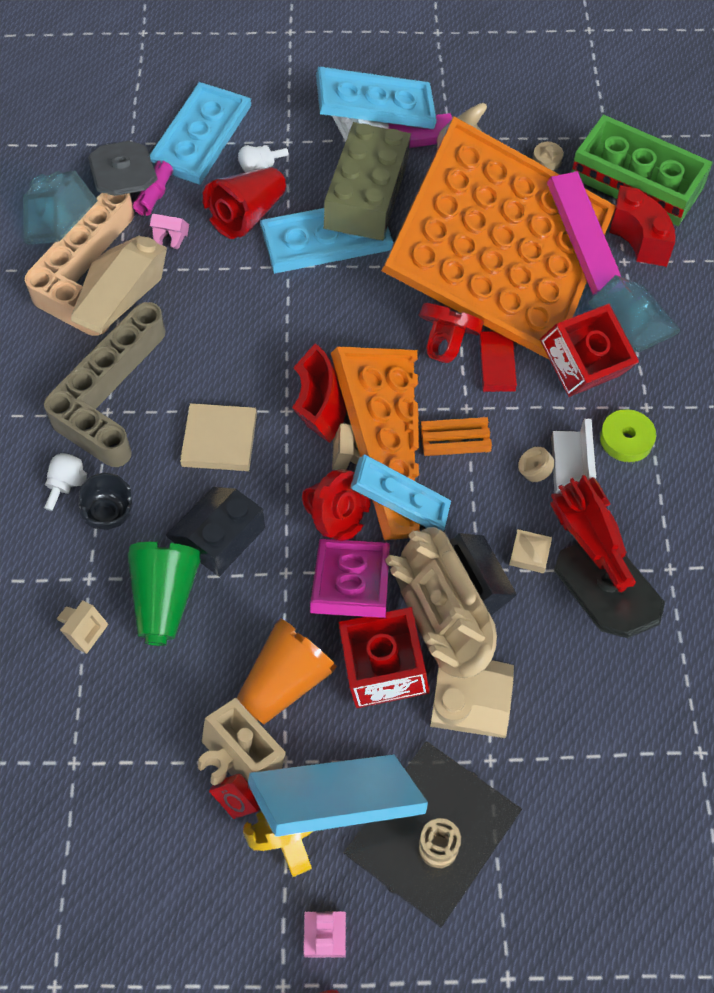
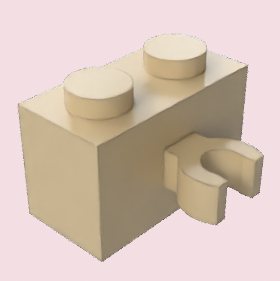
[198,698,286,785]

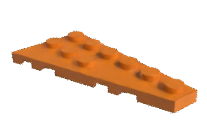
[331,347,420,540]

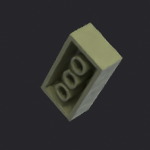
[323,122,411,241]

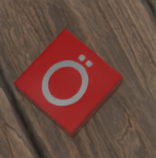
[209,773,260,819]

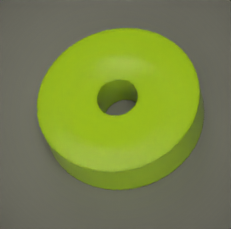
[600,409,656,462]

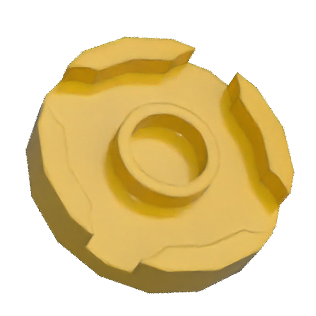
[243,811,313,877]

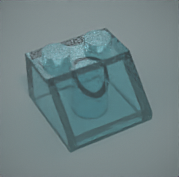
[23,171,98,245]
[588,275,681,353]

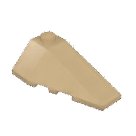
[71,236,167,334]

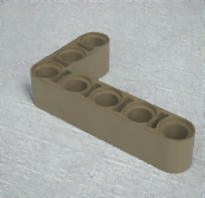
[44,302,166,467]

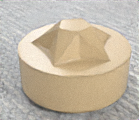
[533,142,563,171]
[518,447,554,482]

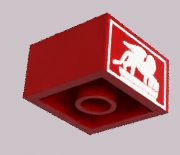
[539,304,639,397]
[338,607,430,708]

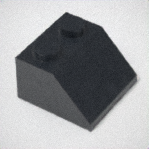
[166,487,265,577]
[450,533,517,615]

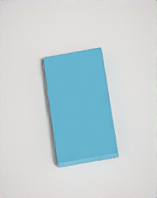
[316,67,437,129]
[149,82,251,185]
[260,208,394,273]
[248,755,428,837]

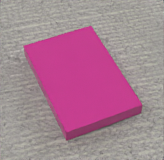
[310,539,390,618]

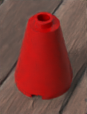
[203,167,286,239]

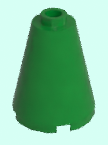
[128,542,201,646]

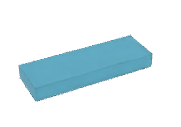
[350,454,451,531]

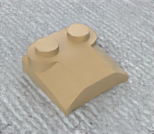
[430,660,514,738]

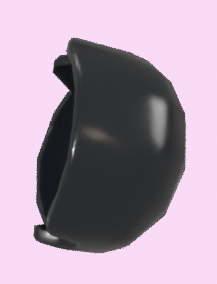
[78,472,132,530]

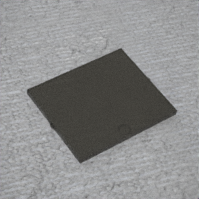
[344,741,522,928]

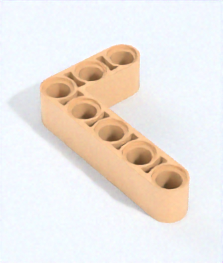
[25,193,134,336]

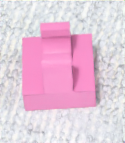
[150,214,189,249]
[304,912,346,957]

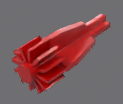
[550,475,636,592]

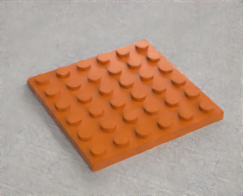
[381,116,616,360]

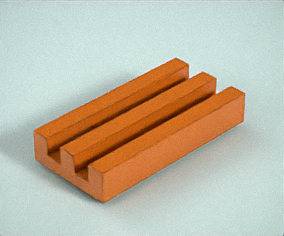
[420,417,492,456]

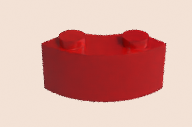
[610,185,676,267]
[292,343,347,443]

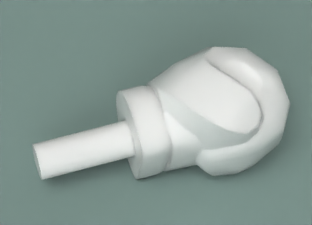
[238,145,288,172]
[44,453,87,511]

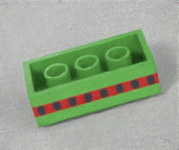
[571,114,713,227]

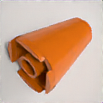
[236,618,337,724]

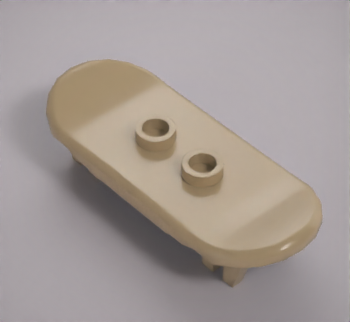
[385,527,497,678]

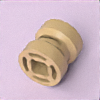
[419,818,461,868]

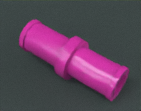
[133,160,173,216]

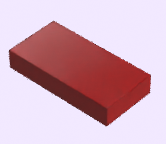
[479,331,517,392]

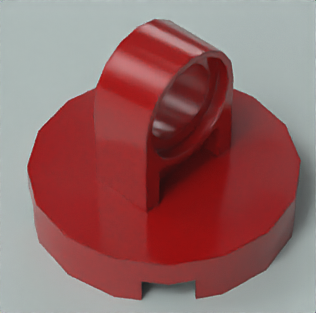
[419,303,484,363]
[302,469,371,541]

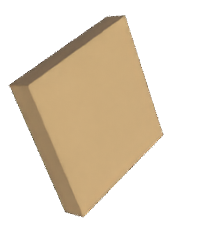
[180,403,257,471]

